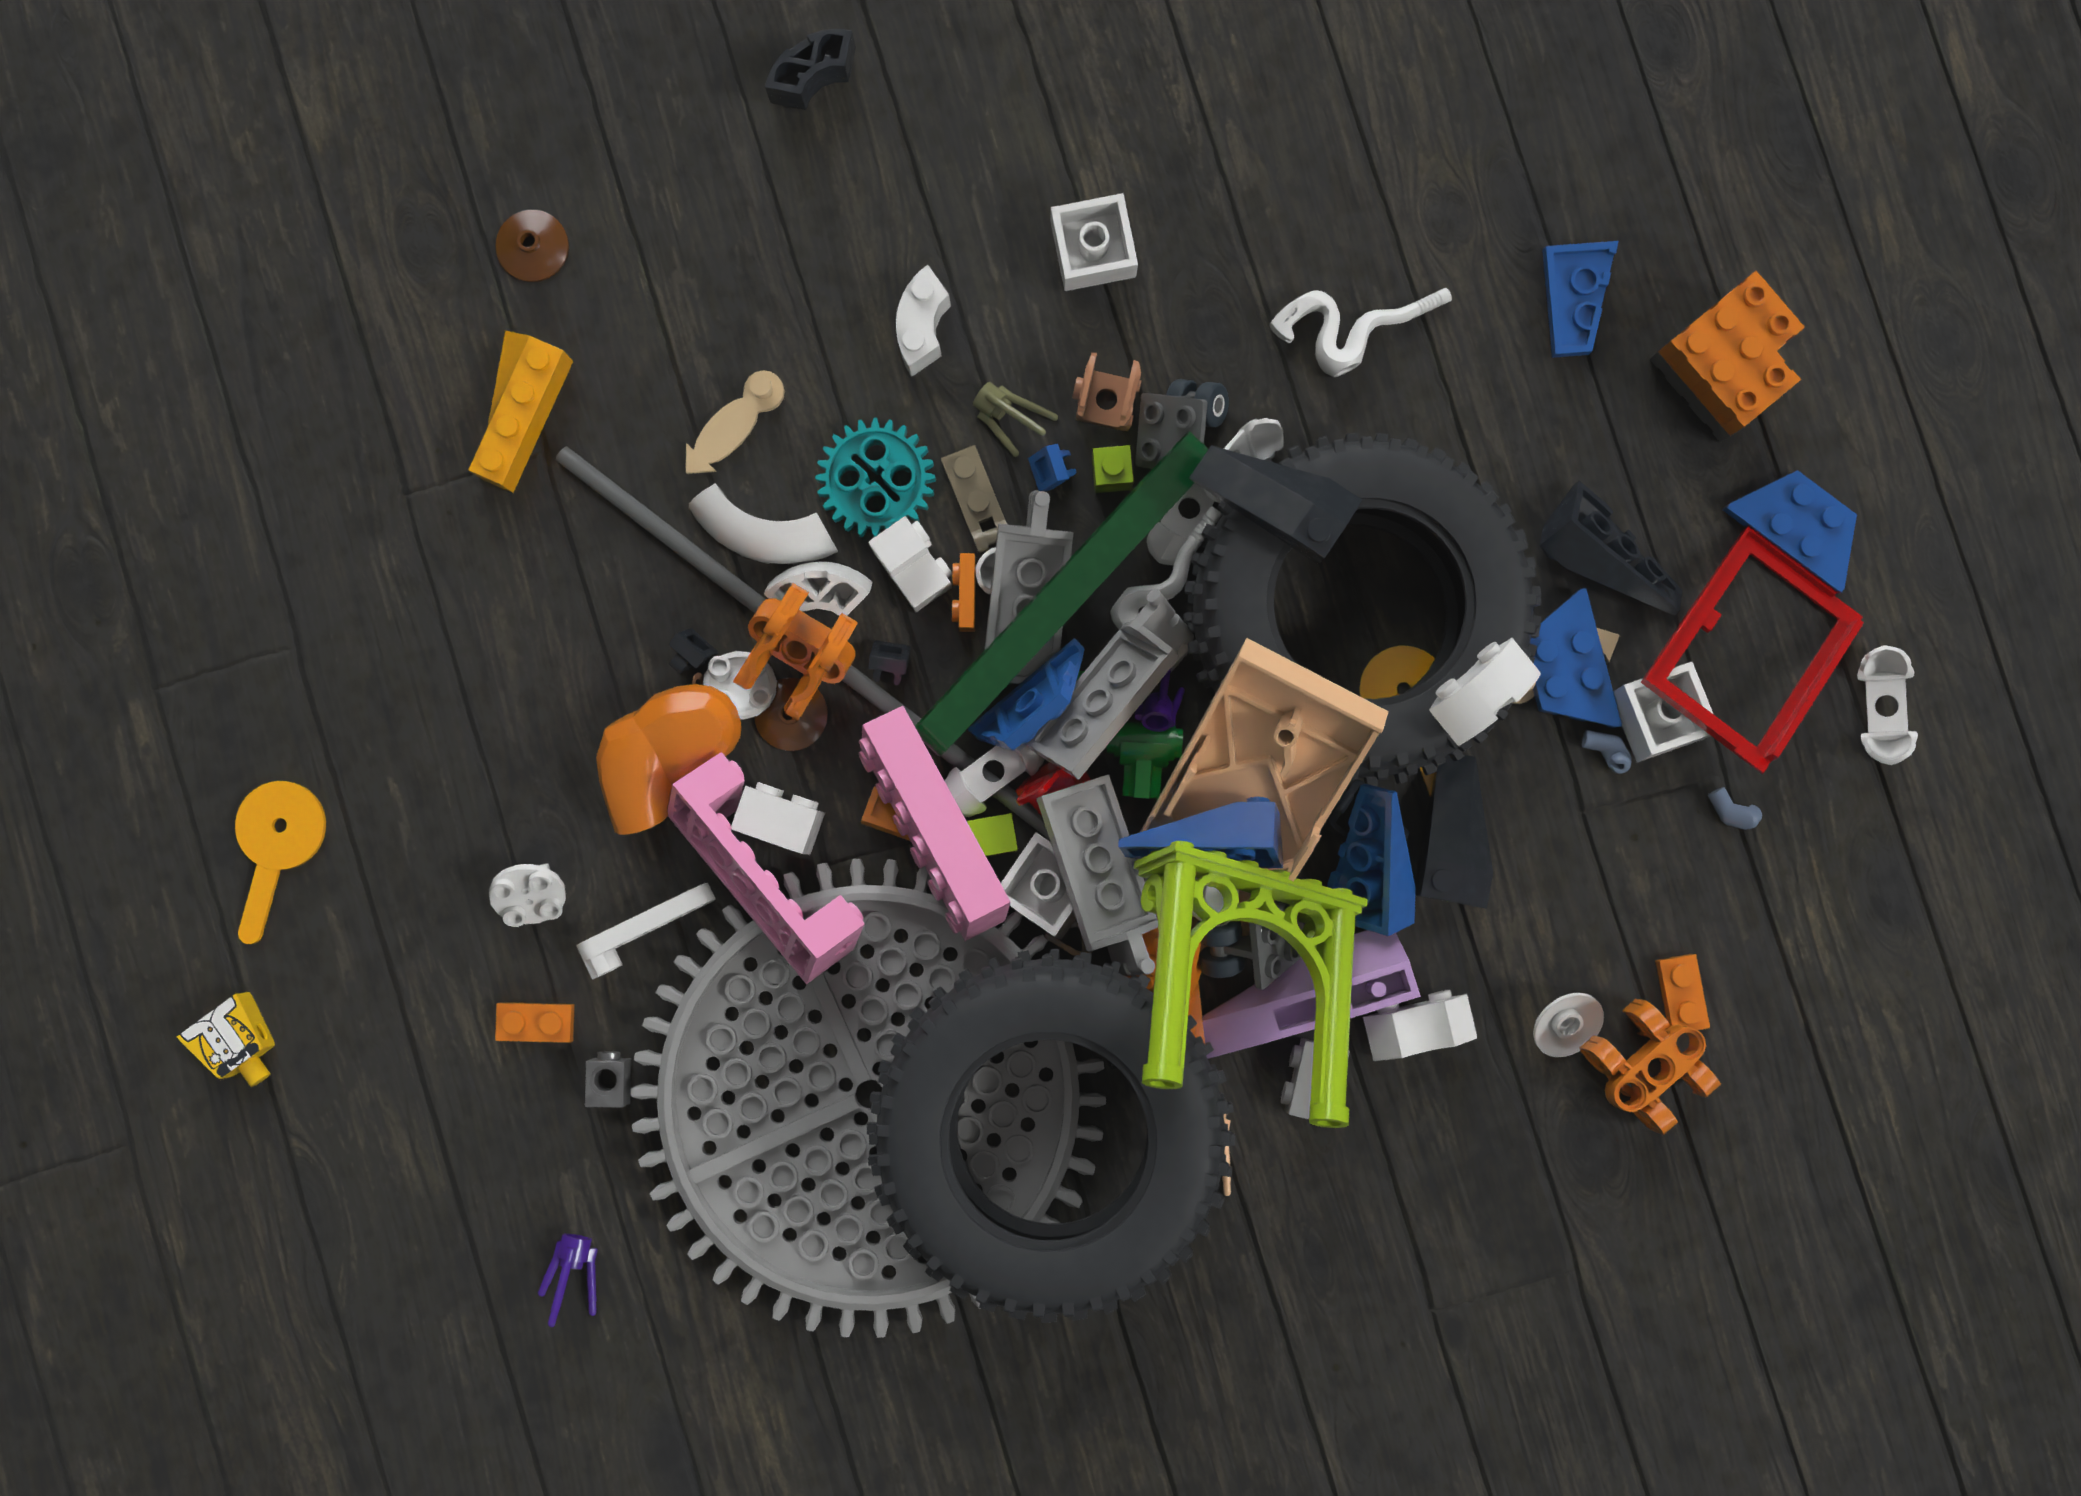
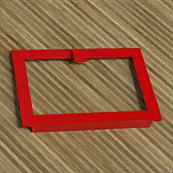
[1640,526,1864,774]

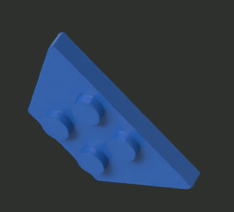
[1723,470,1857,595]
[1530,588,1622,728]
[968,638,1085,751]

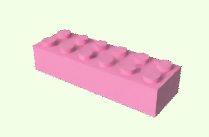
[859,706,1011,941]

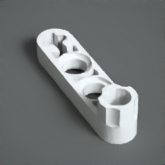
[576,883,716,979]

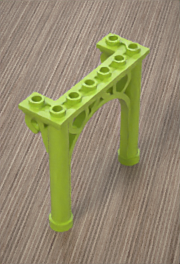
[1133,841,1368,1128]

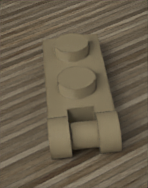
[941,445,1008,553]

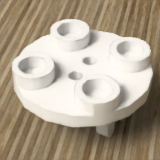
[489,864,566,927]

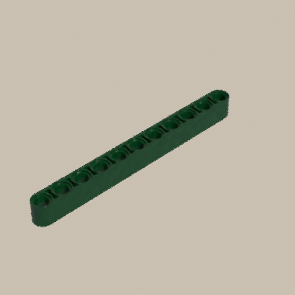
[915,431,1208,757]

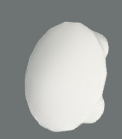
[703,651,777,720]

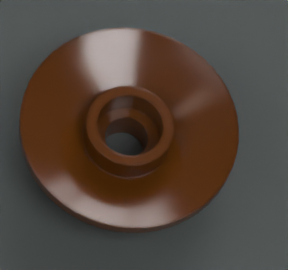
[495,210,569,282]
[754,678,828,751]

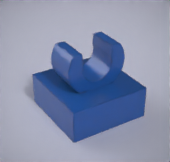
[1028,444,1077,492]

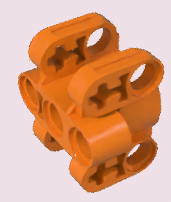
[733,583,858,721]
[1579,999,1721,1135]

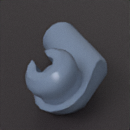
[1582,730,1632,774]
[1708,787,1762,830]

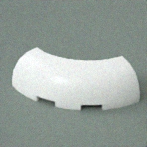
[689,483,838,565]

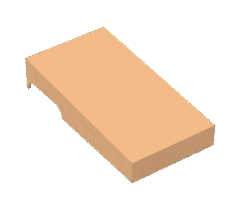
[1140,638,1389,962]

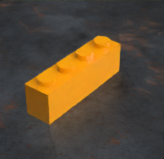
[469,331,573,493]

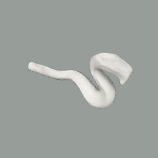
[1269,288,1452,377]
[1110,506,1223,672]

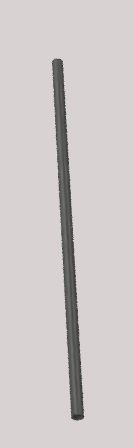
[556,446,1050,840]

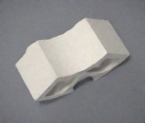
[896,265,951,376]
[764,562,873,616]
[1429,638,1541,746]
[1363,990,1477,1061]

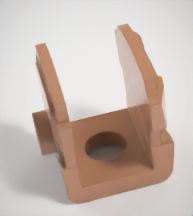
[1072,353,1141,431]

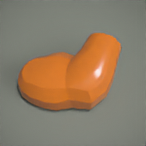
[596,684,741,835]

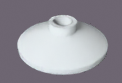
[1533,993,1604,1057]

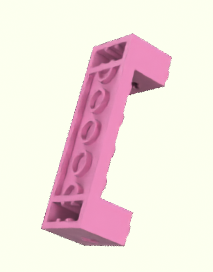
[667,752,865,985]

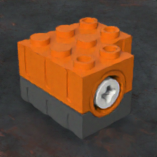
[1649,271,1805,442]

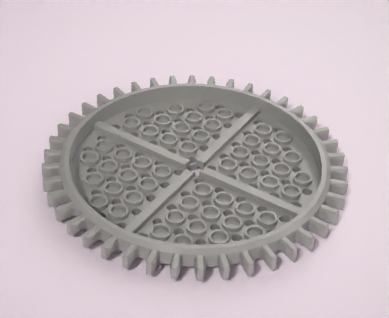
[631,859,1106,1338]

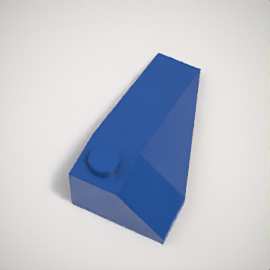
[1328,784,1416,936]
[1118,797,1283,868]

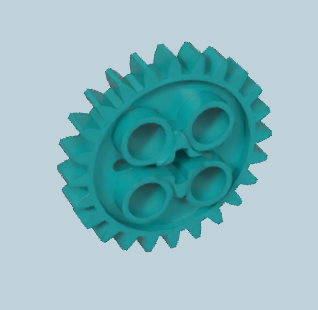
[815,418,936,537]

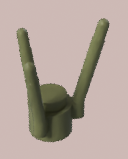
[973,382,1058,457]

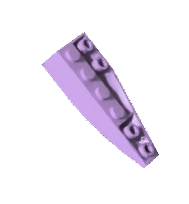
[1202,930,1421,1059]

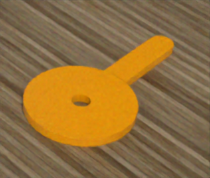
[1359,646,1435,797]
[235,781,326,944]

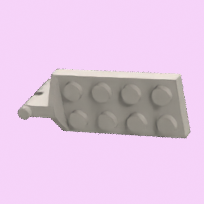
[985,490,1073,684]
[1025,589,1194,780]
[1036,774,1158,977]

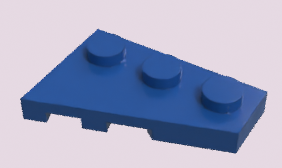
[1542,241,1619,358]

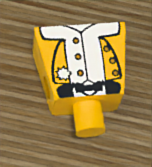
[177,992,275,1087]

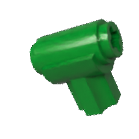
[1106,721,1183,799]

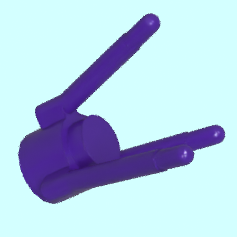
[1135,668,1185,732]
[538,1233,598,1327]

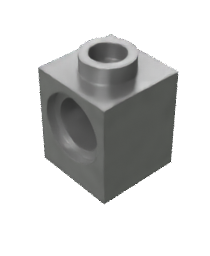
[585,1051,631,1107]

